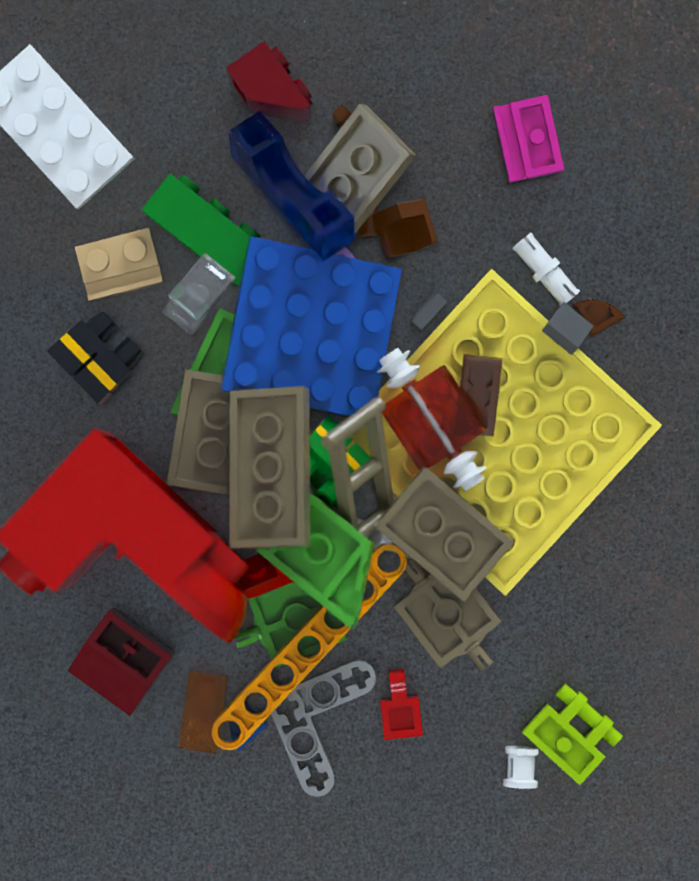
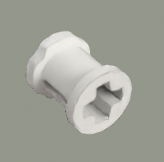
[503,746,539,789]

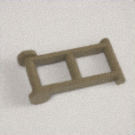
[321,397,398,538]

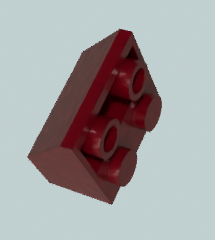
[226,41,313,122]
[68,608,175,716]

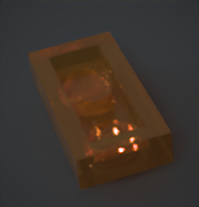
[178,670,228,754]

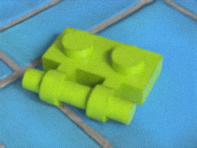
[521,683,623,785]

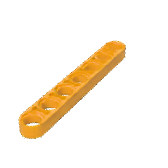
[212,542,407,750]

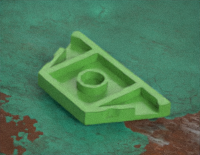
[255,494,375,629]

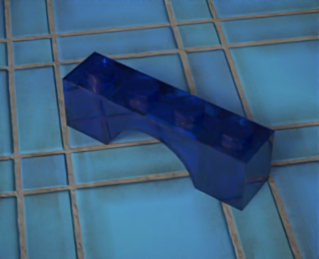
[228,111,355,261]

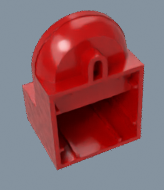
[0,428,251,643]

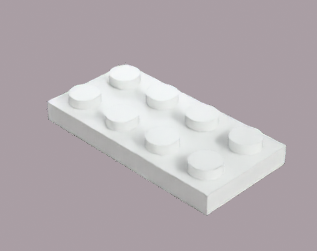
[0,44,134,210]

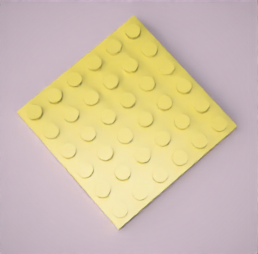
[346,268,662,596]

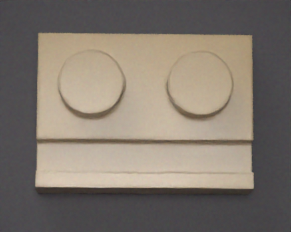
[75,228,164,302]

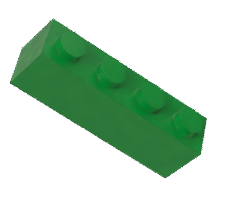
[141,173,261,288]

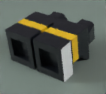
[47,311,143,405]

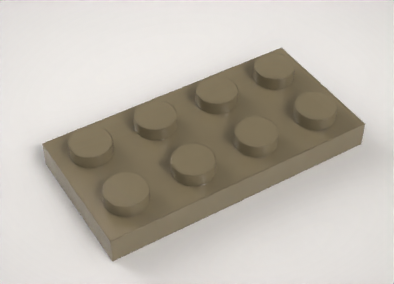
[230,386,310,550]

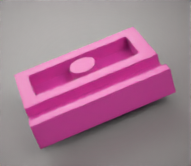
[492,95,564,184]

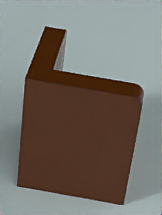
[373,198,438,258]

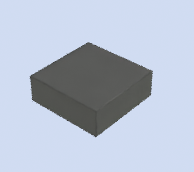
[411,292,448,333]
[542,302,593,355]

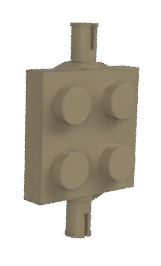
[393,559,501,672]

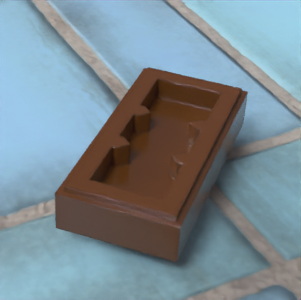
[455,354,503,437]

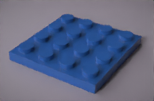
[220,236,402,417]

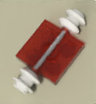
[377,348,487,491]

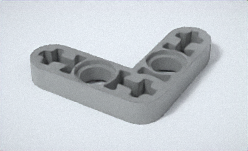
[271,659,376,797]

